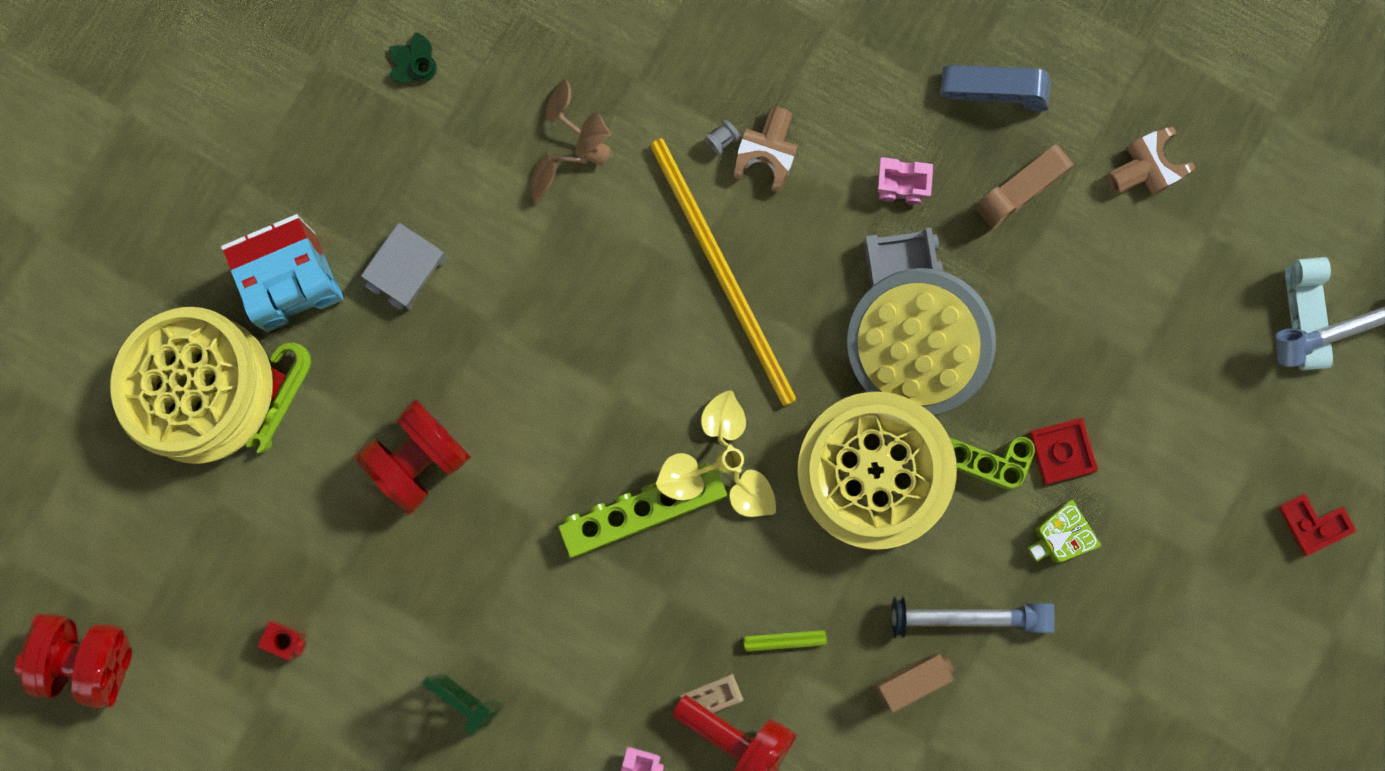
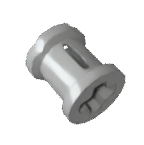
[704,119,740,155]

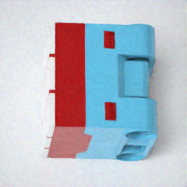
[221,214,344,333]

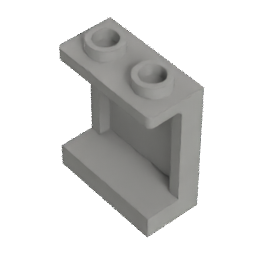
[361,223,448,310]
[864,227,943,287]

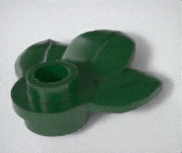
[389,32,437,83]

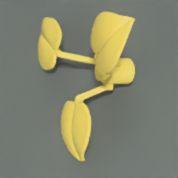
[656,390,776,517]

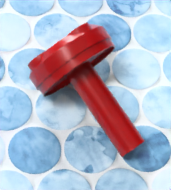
[672,695,797,771]

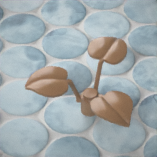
[530,79,612,204]

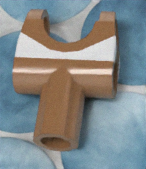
[734,106,798,192]
[1107,127,1196,195]

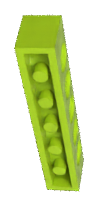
[559,462,728,559]

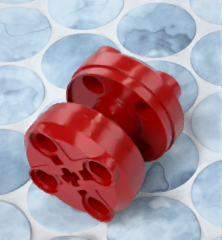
[353,399,472,515]
[15,614,132,709]

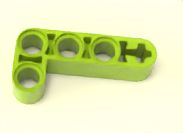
[949,437,1035,490]

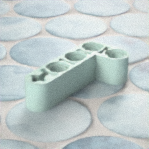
[1285,257,1333,371]

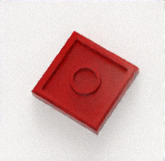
[1028,417,1099,486]

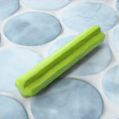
[743,630,827,652]

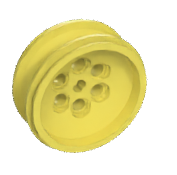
[110,307,273,464]

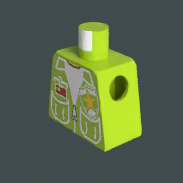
[1027,500,1102,563]

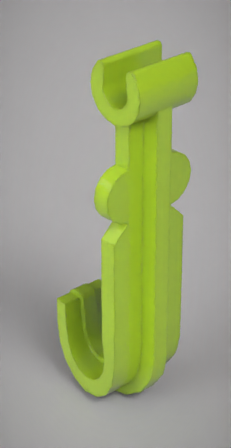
[246,342,311,453]

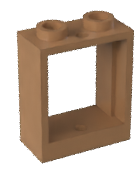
[874,654,954,713]

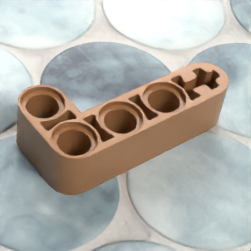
[975,144,1075,230]

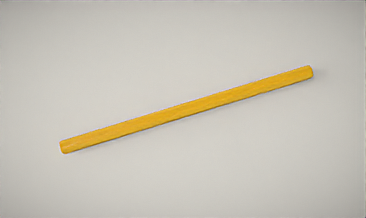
[651,138,796,406]

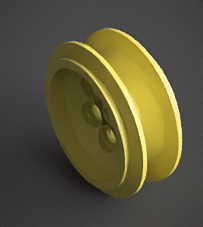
[798,392,957,549]

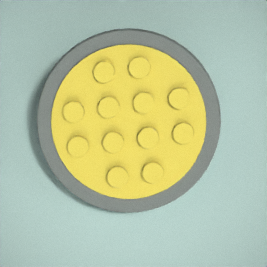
[847,268,996,415]

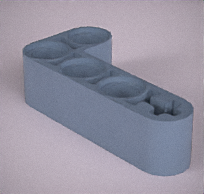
[939,65,1052,112]

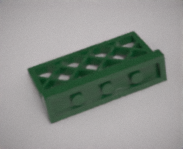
[421,674,503,735]

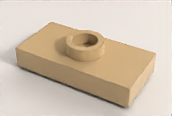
[680,674,743,713]

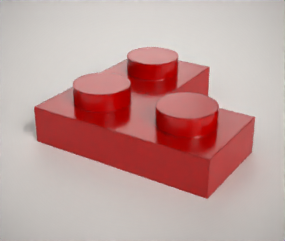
[1277,493,1357,556]

